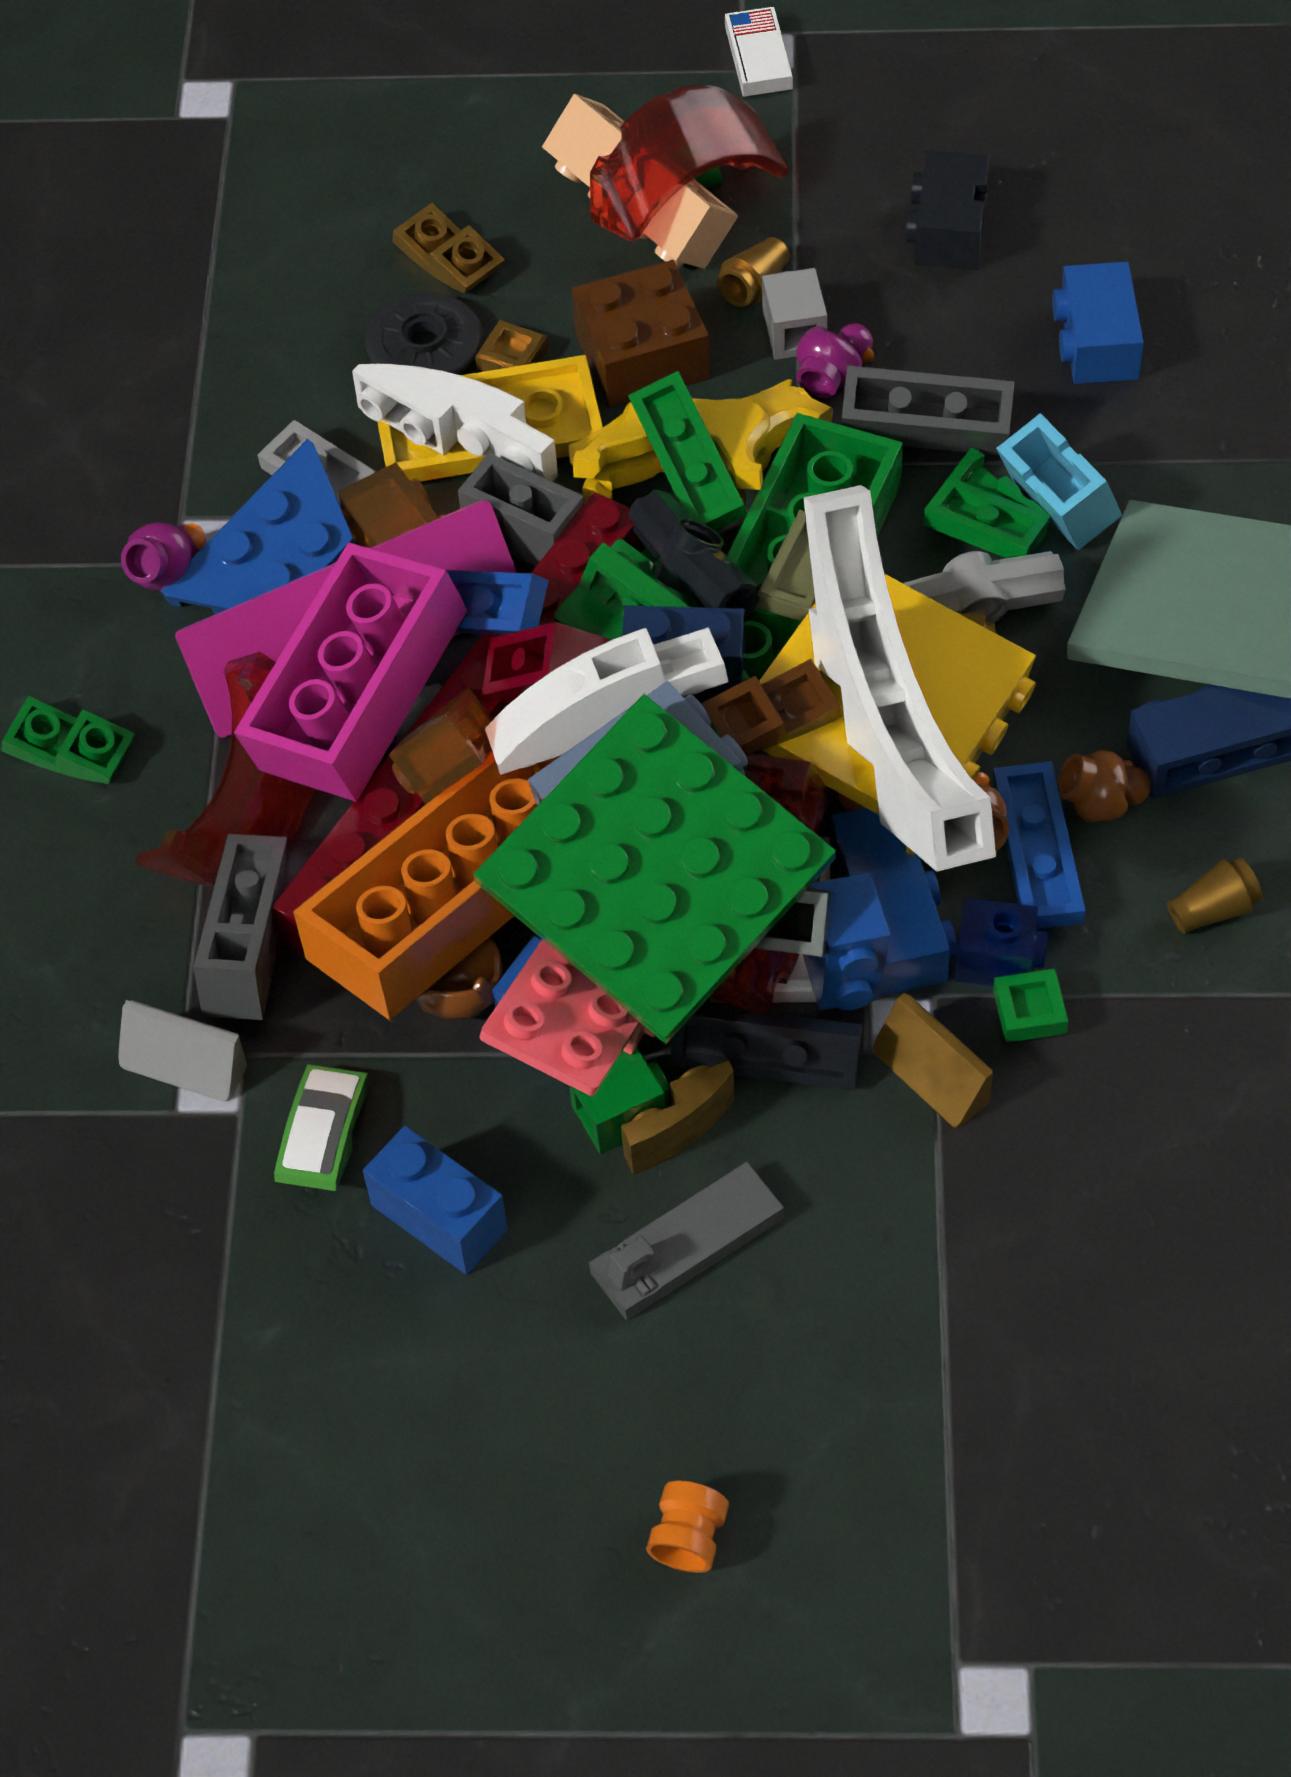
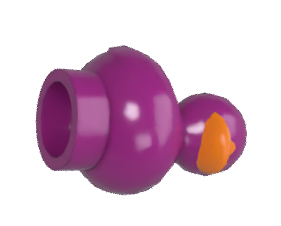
[796,323,875,398]
[121,522,206,592]

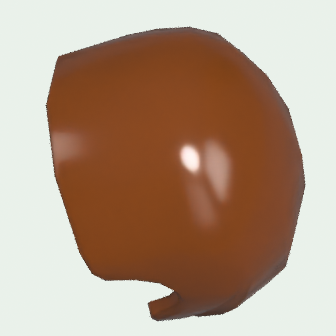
[414,938,503,1021]

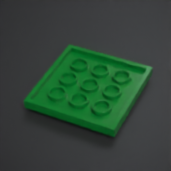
[473,694,836,1044]

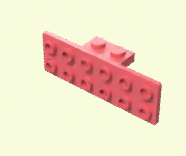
[479,939,655,1096]

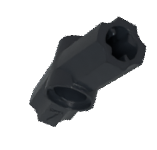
[628,489,760,617]

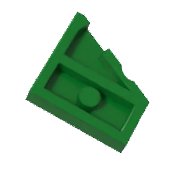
[923,447,1051,558]

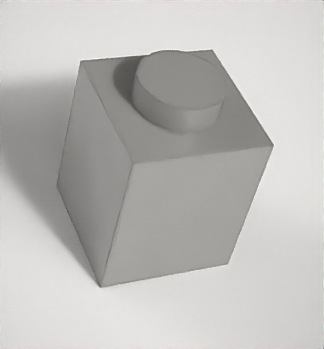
[762,268,827,360]

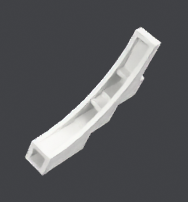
[804,485,996,871]

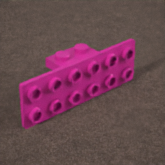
[175,500,517,738]

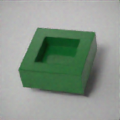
[993,969,1068,1043]

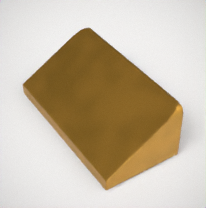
[873,992,993,1128]

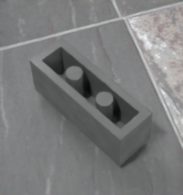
[841,365,1015,456]

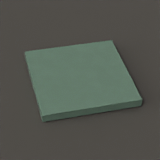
[1067,500,1291,699]

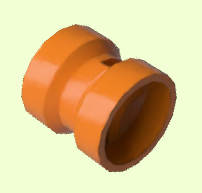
[646,1480,729,1573]

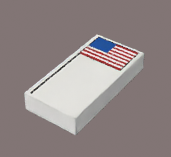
[725,7,793,97]

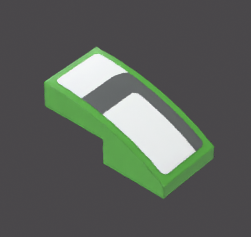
[274,1064,368,1191]

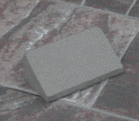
[118,1000,248,1102]

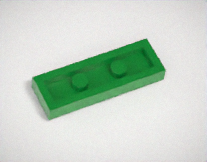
[628,371,748,531]

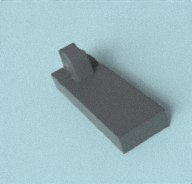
[589,1162,784,1321]

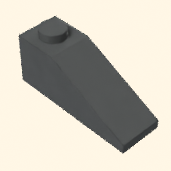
[193,834,289,1020]

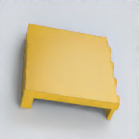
[745,574,1036,856]

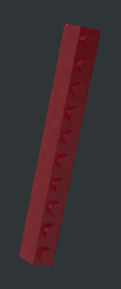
[272,492,645,957]

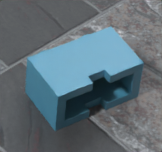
[996,413,1122,550]

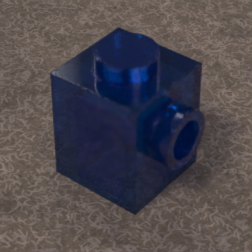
[955,898,1048,986]

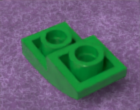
[1,696,135,784]

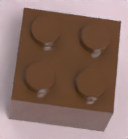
[571,259,710,408]

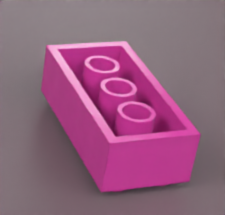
[234,542,468,802]

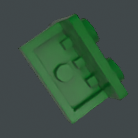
[552,539,702,640]

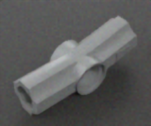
[903,551,1066,623]

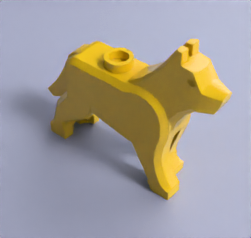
[569,379,833,517]

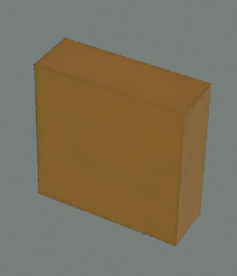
[475,320,549,372]

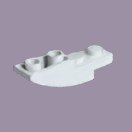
[352,364,558,482]
[485,627,729,775]

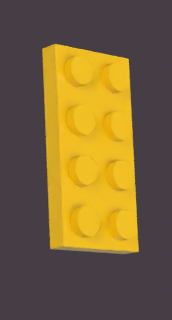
[377,355,603,487]

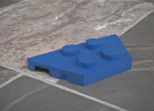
[161,438,356,614]

